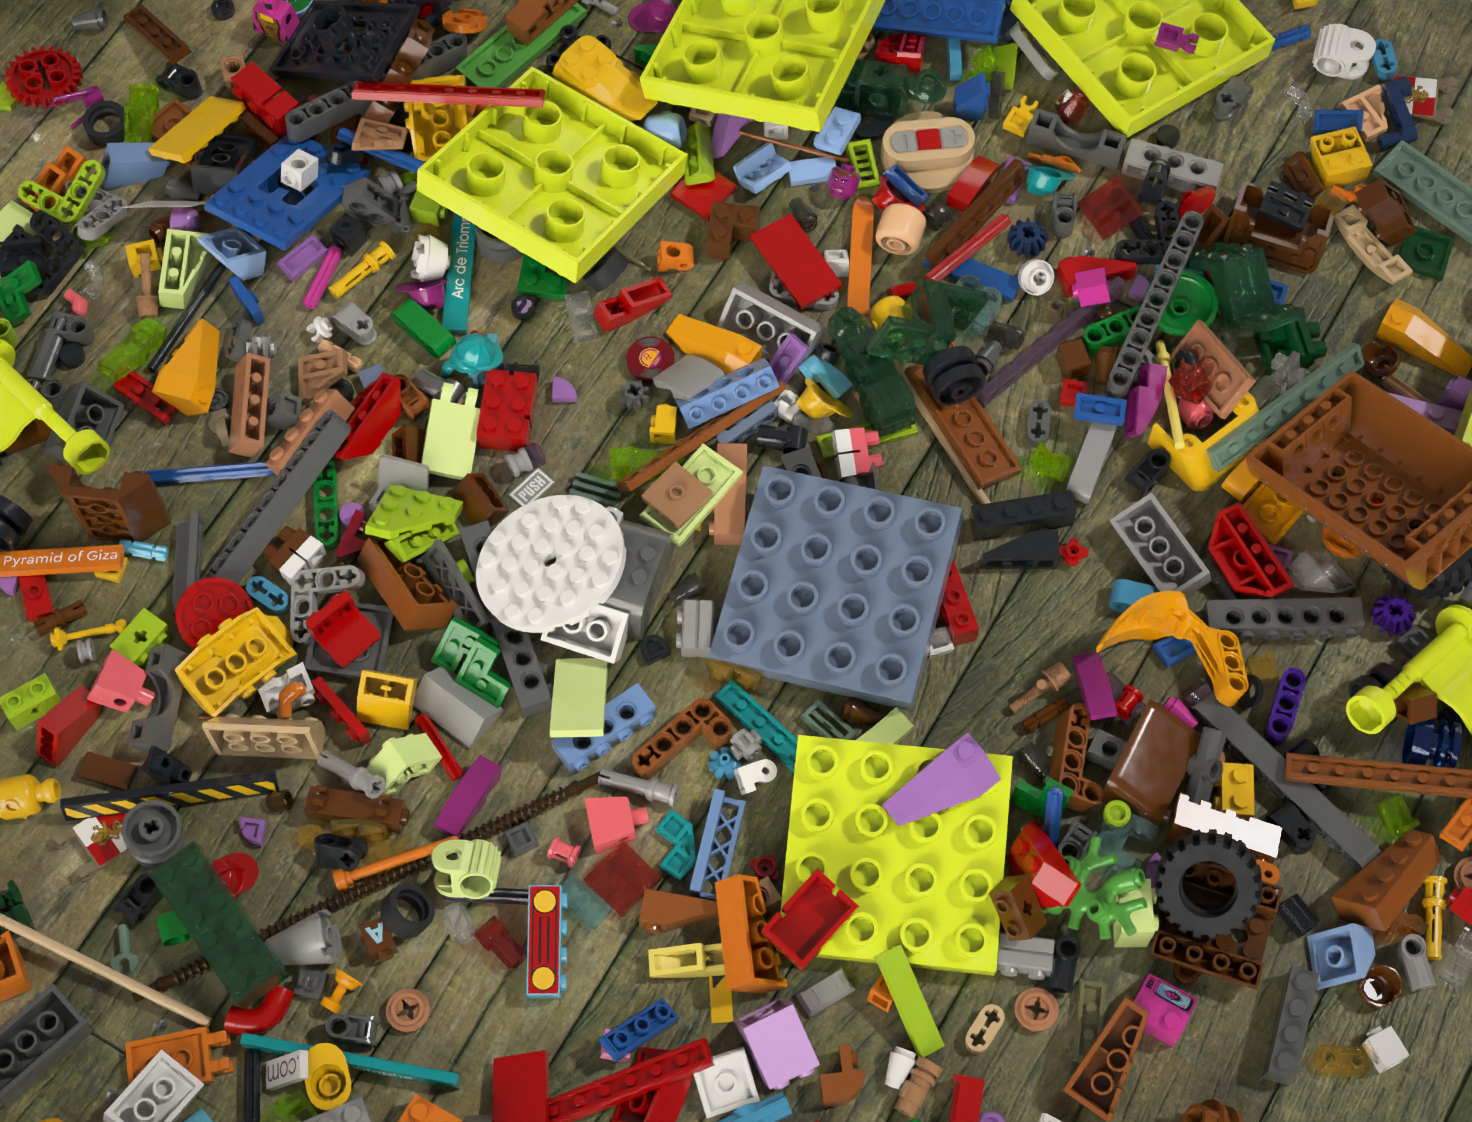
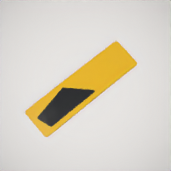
[709,975,733,1023]

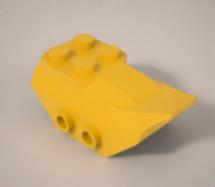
[552,35,659,122]
[404,75,473,162]
[175,607,297,718]

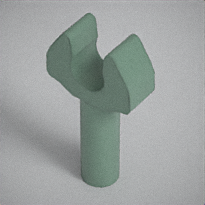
[110,924,140,975]

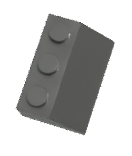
[43,381,125,463]

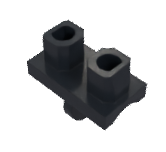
[140,746,193,785]

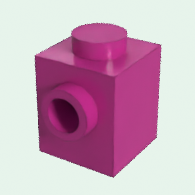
[1072,268,1110,307]

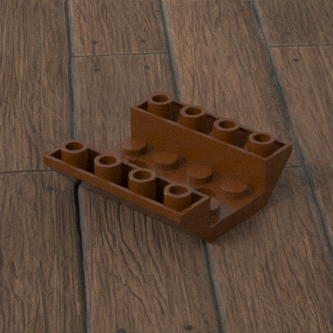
[47,463,171,543]
[1149,862,1283,990]

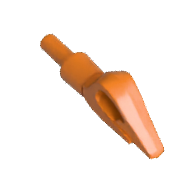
[1027,152,1081,174]

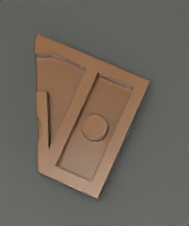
[351,118,408,151]
[298,348,348,404]

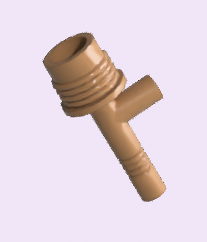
[135,253,159,318]
[1009,661,1072,714]

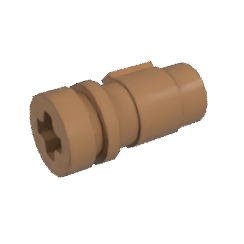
[894,1057,943,1118]

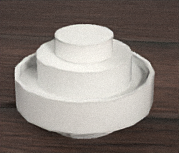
[1018,259,1054,296]

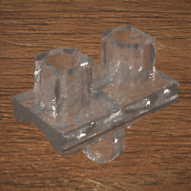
[1271,351,1311,394]

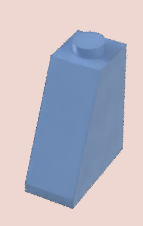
[101,143,170,191]

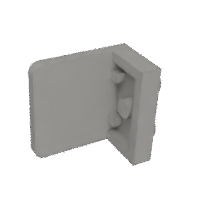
[369,454,429,512]

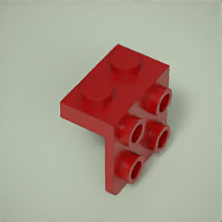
[305,590,381,668]

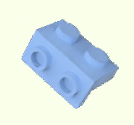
[814,107,861,157]
[733,142,792,194]

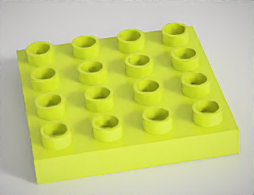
[640,0,885,132]
[1010,0,1276,138]
[417,67,688,283]
[777,735,1013,976]

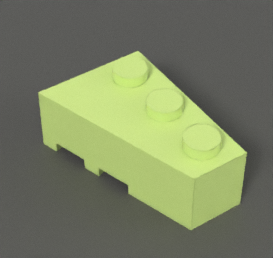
[158,229,214,309]

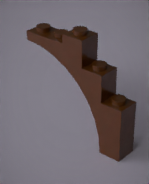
[353,18,435,156]

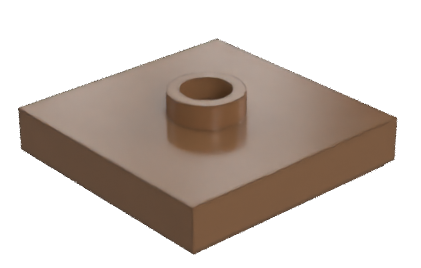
[641,461,713,530]

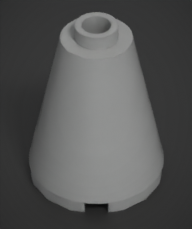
[262,909,342,966]

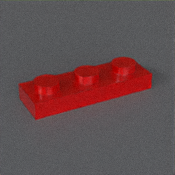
[311,676,372,746]

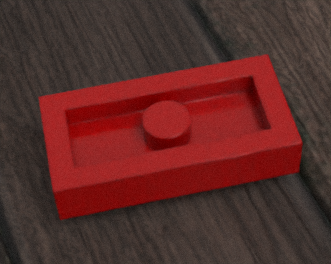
[18,575,54,622]

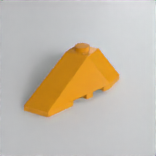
[1375,298,1472,378]
[666,314,762,375]
[152,319,220,416]

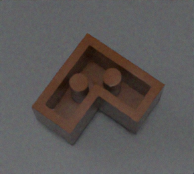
[1355,178,1417,246]
[706,202,760,260]

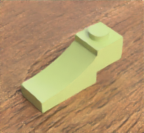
[856,707,915,745]

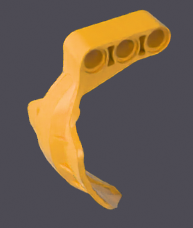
[1096,591,1248,707]

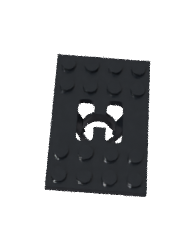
[270,0,421,82]

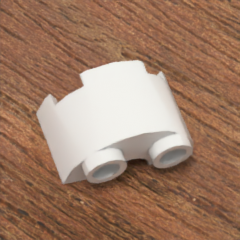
[256,662,315,717]

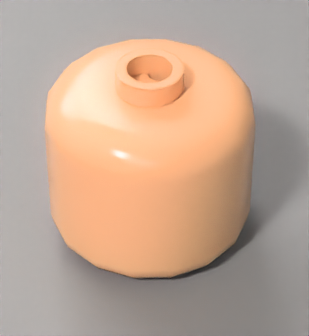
[875,203,926,255]

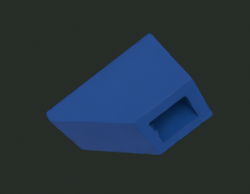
[953,73,990,120]

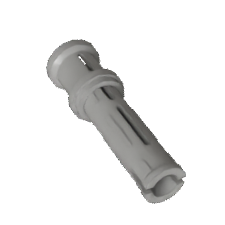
[317,750,385,799]
[598,768,680,807]

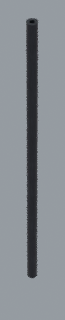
[147,134,318,372]

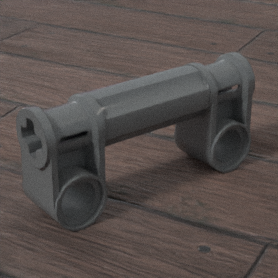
[25,311,95,410]

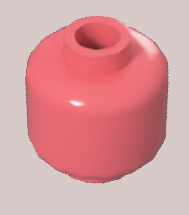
[1177,392,1214,429]

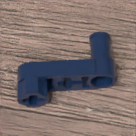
[1377,76,1418,150]

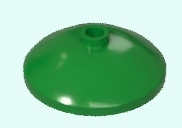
[1144,270,1218,336]

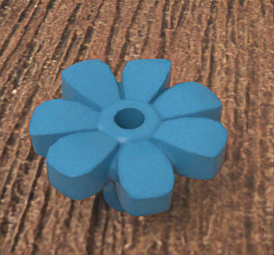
[708,747,742,780]

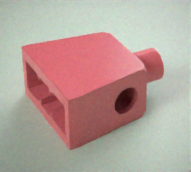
[86,649,155,712]
[585,797,649,855]

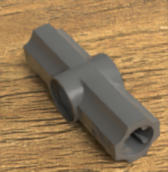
[1185,727,1227,804]

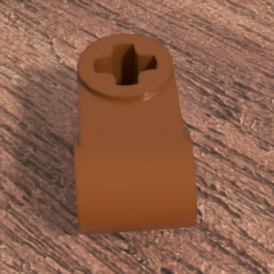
[393,374,431,422]

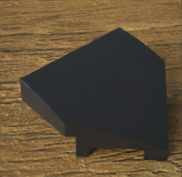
[0,224,48,277]

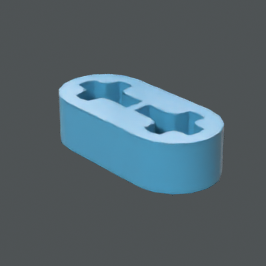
[1371,39,1398,80]
[246,576,291,615]

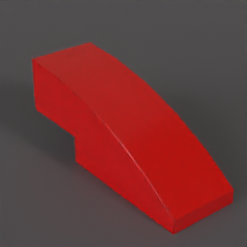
[946,155,1000,213]
[593,277,673,332]

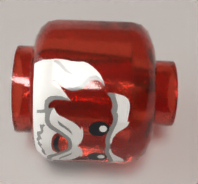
[1054,87,1089,124]

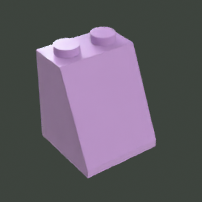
[733,997,820,1090]

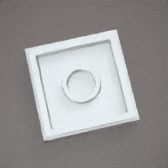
[693,1047,760,1119]

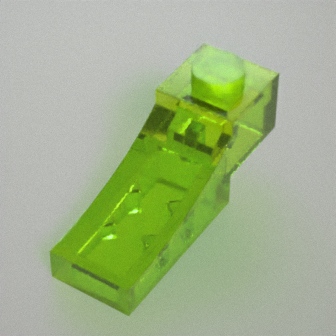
[124,83,159,143]
[97,317,167,381]
[608,446,685,480]

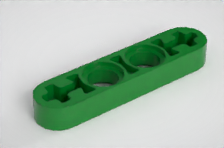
[314,459,340,551]

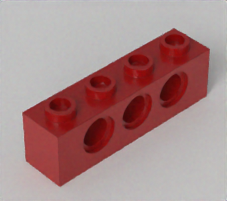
[939,559,979,646]

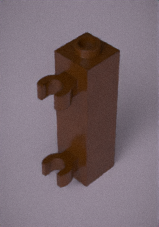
[304,785,410,833]

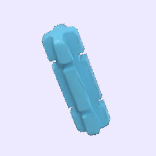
[119,539,169,561]

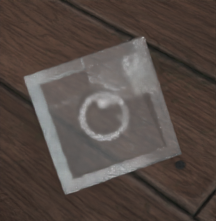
[1285,547,1357,593]

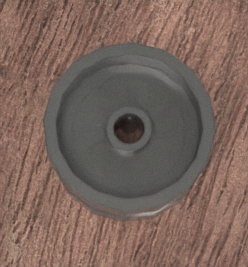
[475,225,524,263]
[121,800,186,868]

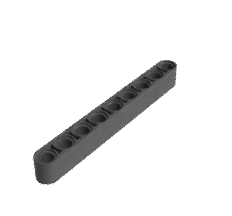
[285,32,467,142]
[1106,211,1204,399]
[200,410,351,584]
[1189,691,1381,873]

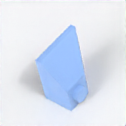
[198,226,267,281]
[1307,923,1376,990]

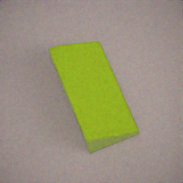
[990,43,1018,90]

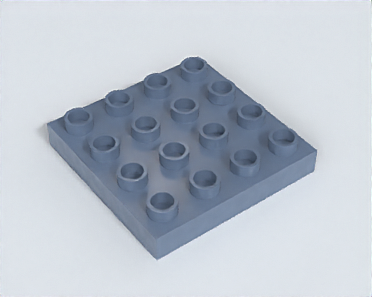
[709,465,964,712]

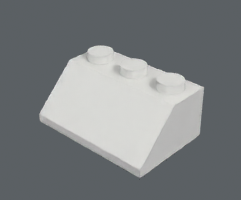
[541,604,629,664]

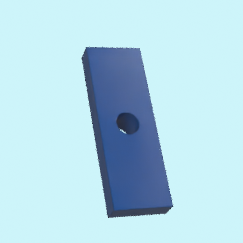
[599,998,680,1062]

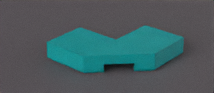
[655,809,697,883]

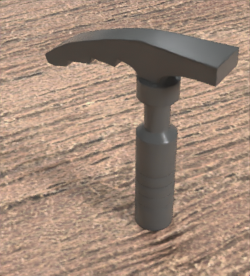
[394,181,417,232]

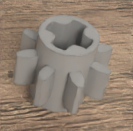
[246,334,277,360]
[730,729,762,761]

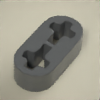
[224,317,252,363]
[1026,400,1051,447]

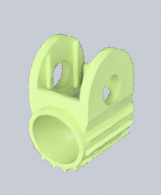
[432,839,502,899]

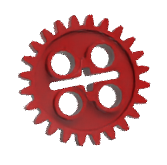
[4,45,83,109]

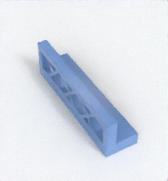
[690,788,746,901]

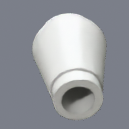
[885,1046,916,1090]

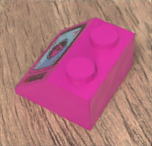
[1135,973,1198,1047]

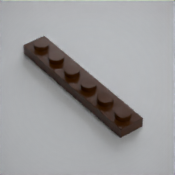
[926,158,1027,269]

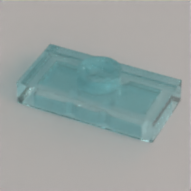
[562,874,613,930]

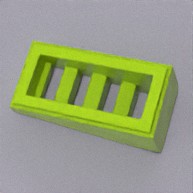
[845,139,881,189]

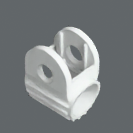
[1312,24,1376,79]

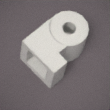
[733,759,777,795]

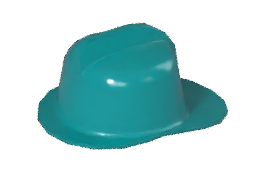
[1025,164,1076,196]

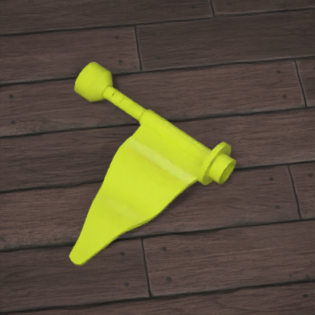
[0,339,110,475]
[1346,605,1472,735]

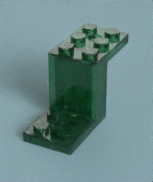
[1185,241,1306,333]
[866,278,989,366]

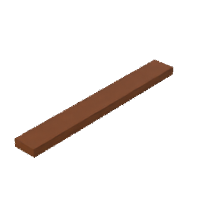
[616,381,786,492]
[1284,753,1472,798]

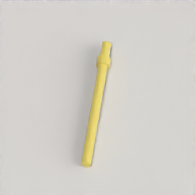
[1155,340,1185,449]

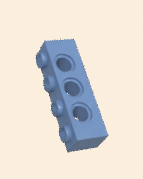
[675,357,779,429]
[551,683,657,774]

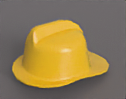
[797,378,852,420]
[305,1043,351,1111]

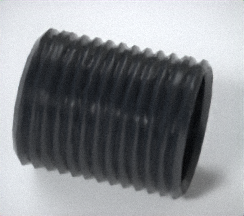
[1277,893,1320,938]

